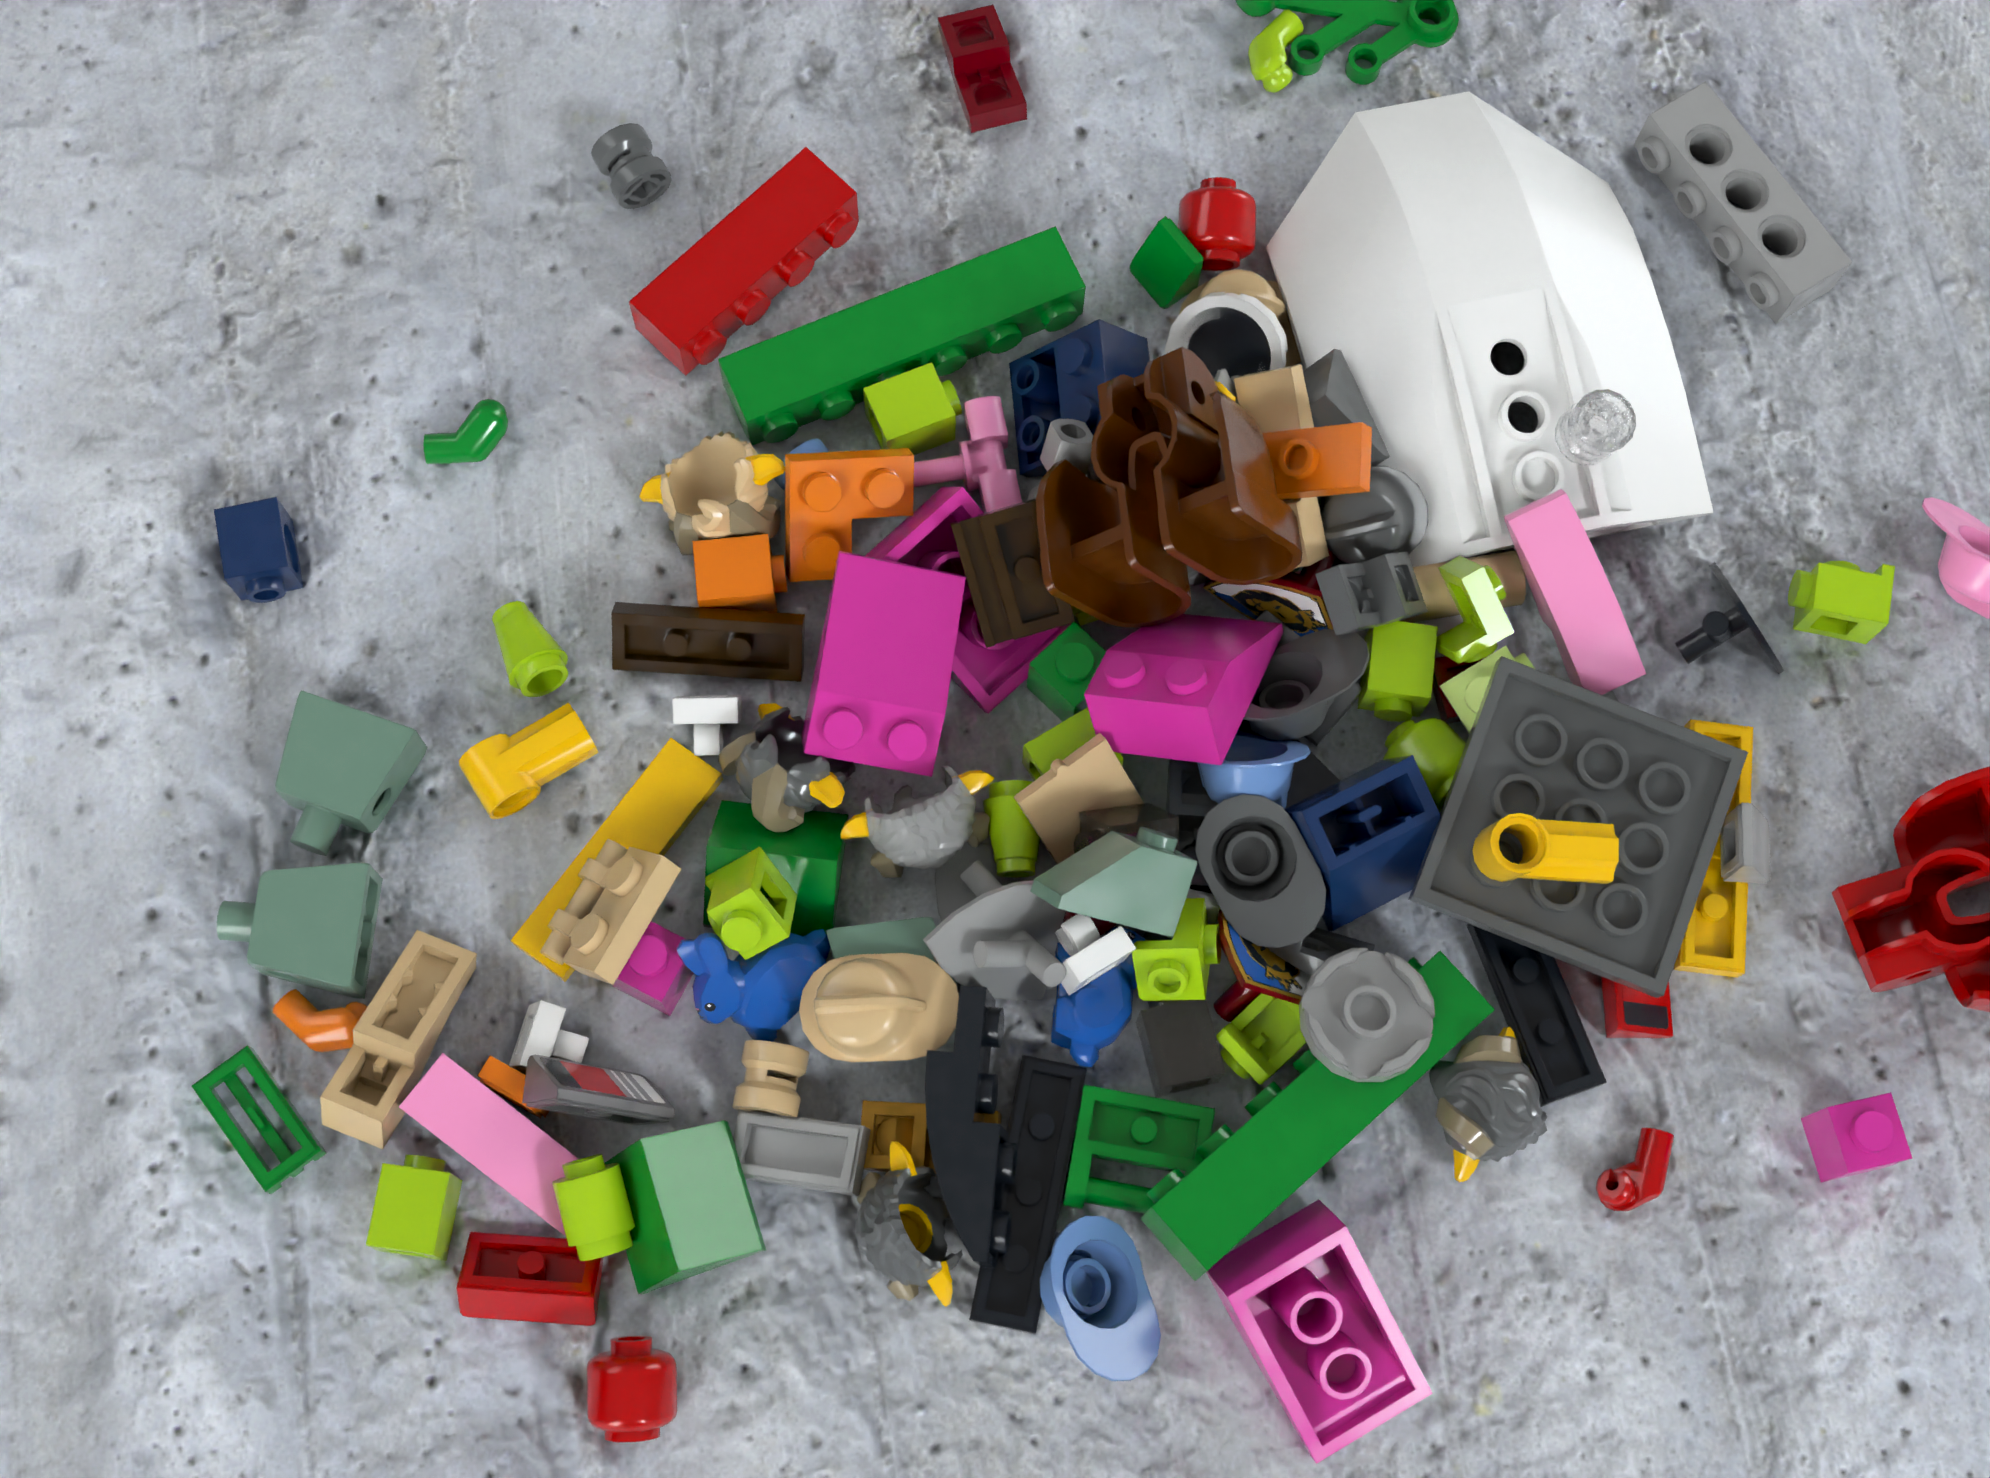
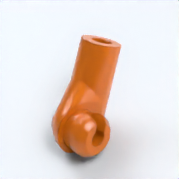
[272,989,368,1052]

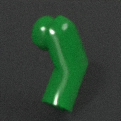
[423,399,508,464]

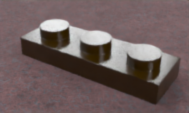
[611,602,805,682]

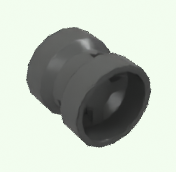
[591,123,672,209]

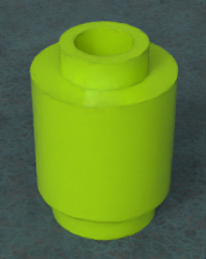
[552,1154,635,1261]

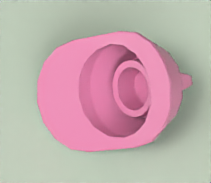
[1922,497,1990,619]

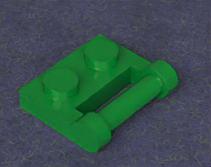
[1063,1085,1215,1214]

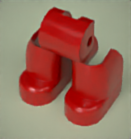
[1831,766,1990,1012]

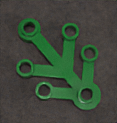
[1235,0,1459,85]

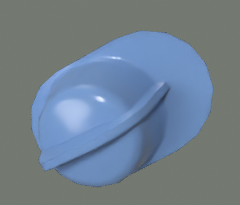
[1197,729,1310,809]
[1040,1216,1161,1381]

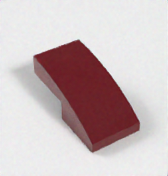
[938,5,1027,133]

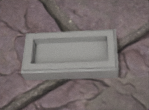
[733,1110,871,1196]

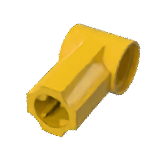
[459,702,599,819]
[1473,813,1619,884]

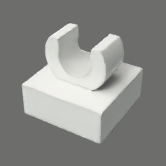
[672,695,742,755]
[1055,914,1136,995]
[509,1000,589,1074]

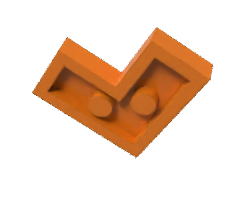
[785,448,914,582]

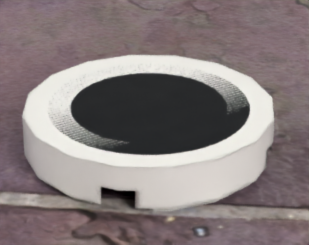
[1165,292,1288,379]

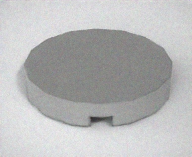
[1299,948,1435,1082]

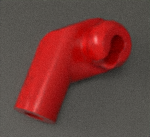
[1596,1128,1674,1211]

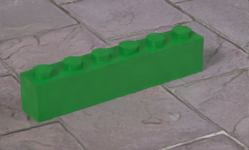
[718,226,1086,446]
[1141,951,1495,1281]

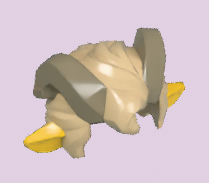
[639,431,785,556]

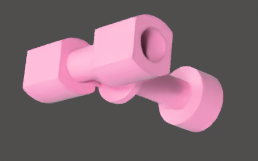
[914,396,1022,513]

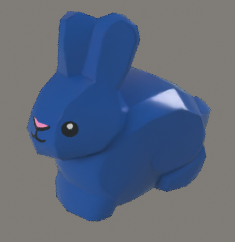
[1051,926,1146,1067]
[676,929,830,1042]

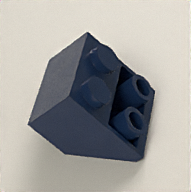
[1009,319,1150,477]
[1284,755,1440,931]

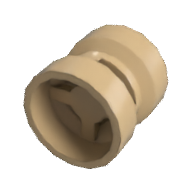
[732,1040,810,1117]

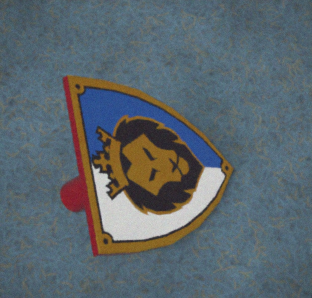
[1203,549,1336,637]
[1213,909,1311,1022]

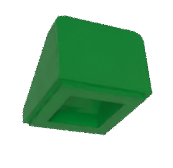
[1129,216,1204,309]

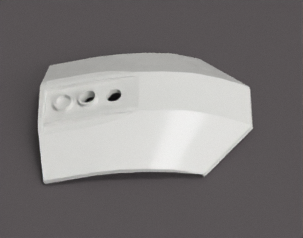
[1264,92,1714,567]

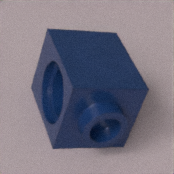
[214,497,304,603]

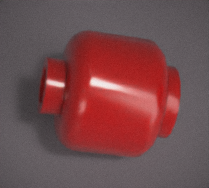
[1178,177,1256,271]
[587,1336,677,1442]

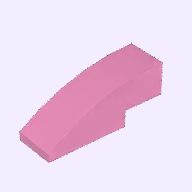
[1504,489,1646,695]
[399,1053,578,1236]

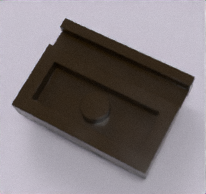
[950,498,1075,648]

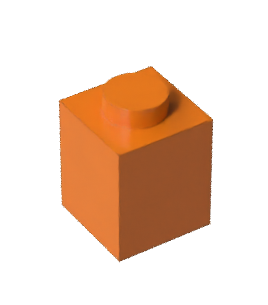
[692,534,788,612]

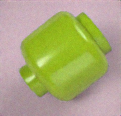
[1383,718,1466,813]

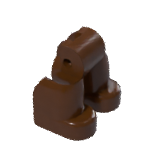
[1036,347,1302,628]

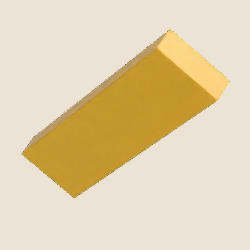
[1674,719,1753,978]
[510,738,723,982]

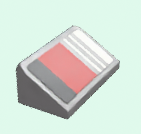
[522,1054,675,1126]

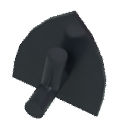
[1675,562,1784,674]

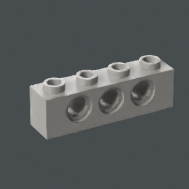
[1634,81,1852,324]

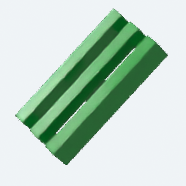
[192,1045,327,1194]

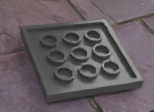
[1408,656,1748,998]

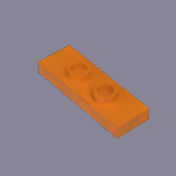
[1262,422,1372,500]

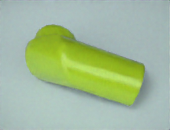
[1248,10,1304,93]

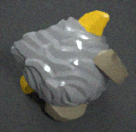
[840,765,994,878]

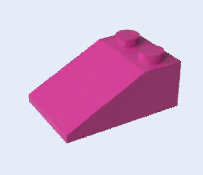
[865,487,1072,714]
[801,551,966,777]
[1084,614,1283,765]
[1206,1199,1433,1464]

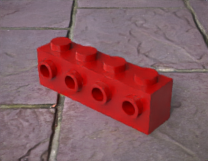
[629,147,859,376]

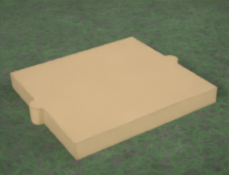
[1014,733,1149,864]

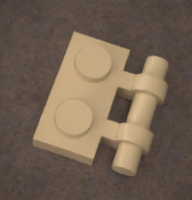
[540,839,681,985]

